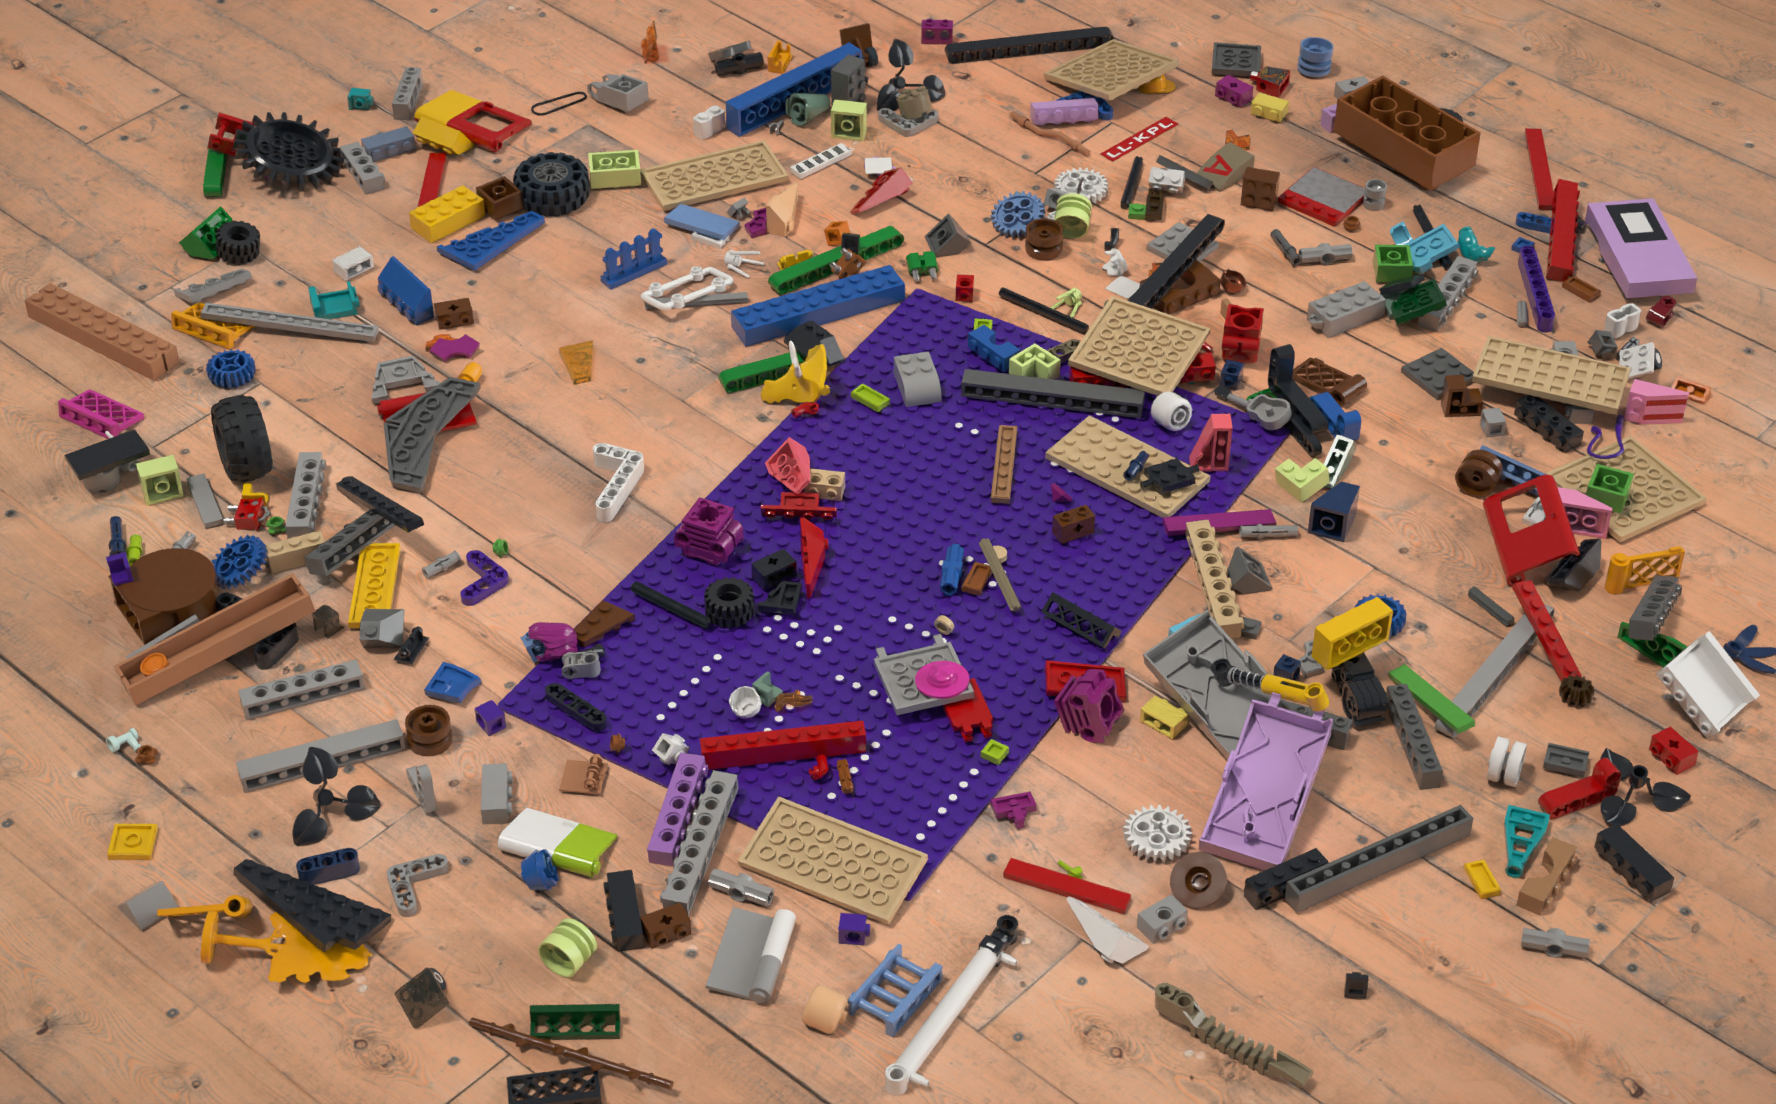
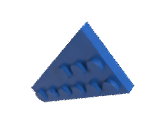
[437,211,545,271]

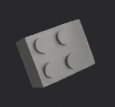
[894,352,941,407]

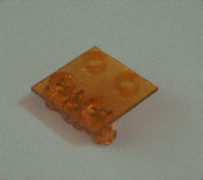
[641,21,659,64]

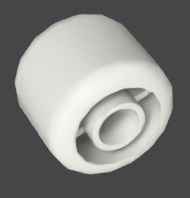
[1151,391,1192,431]

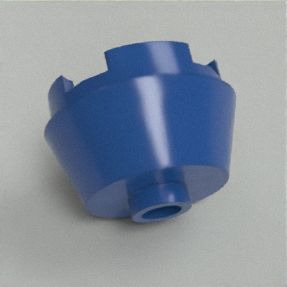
[521,849,559,890]

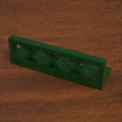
[530,1004,621,1040]

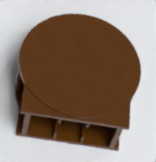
[108,548,220,645]

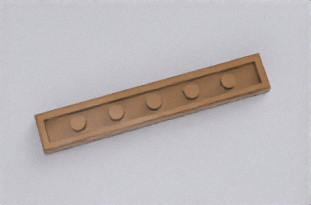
[991,425,1017,504]

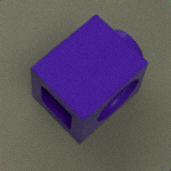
[474,700,506,736]
[838,913,870,946]

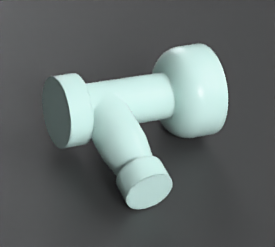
[106,728,141,753]

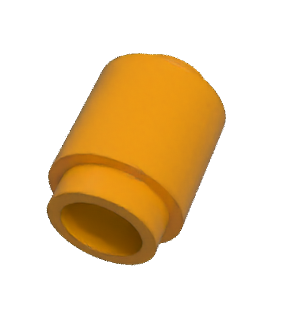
[458,362,482,382]

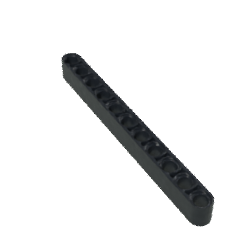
[944,26,1115,64]
[1128,214,1225,309]

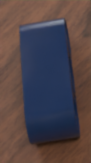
[296,848,360,885]

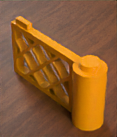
[1604,546,1685,595]
[157,895,253,918]

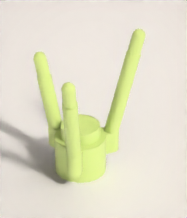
[1051,287,1082,318]

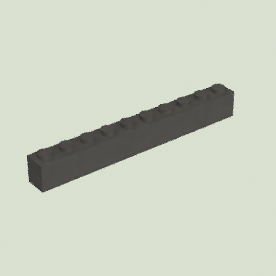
[961,369,1145,418]
[1285,805,1474,913]

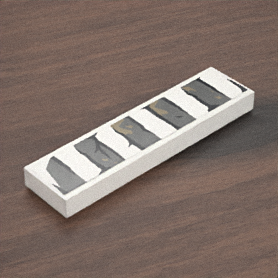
[790,143,852,179]

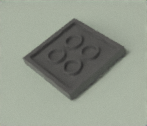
[1211,42,1261,77]
[1401,348,1474,400]

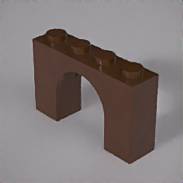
[1139,259,1221,314]

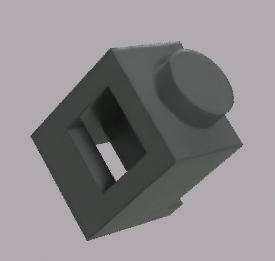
[1587,330,1618,359]

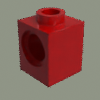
[955,274,974,302]

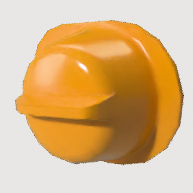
[1138,74,1176,94]

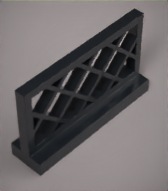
[506,1066,602,1104]

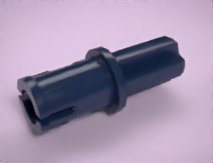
[1123,451,1149,481]

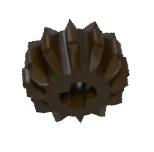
[1559,675,1594,707]

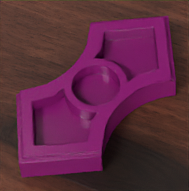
[744,208,767,238]
[429,334,480,362]

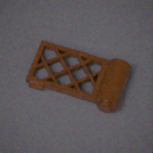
[1292,357,1367,406]

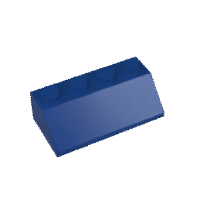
[377,256,434,325]

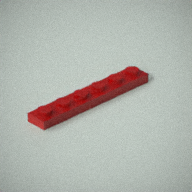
[1512,580,1582,682]

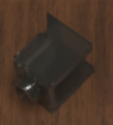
[312,604,344,639]

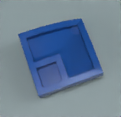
[424,662,481,703]

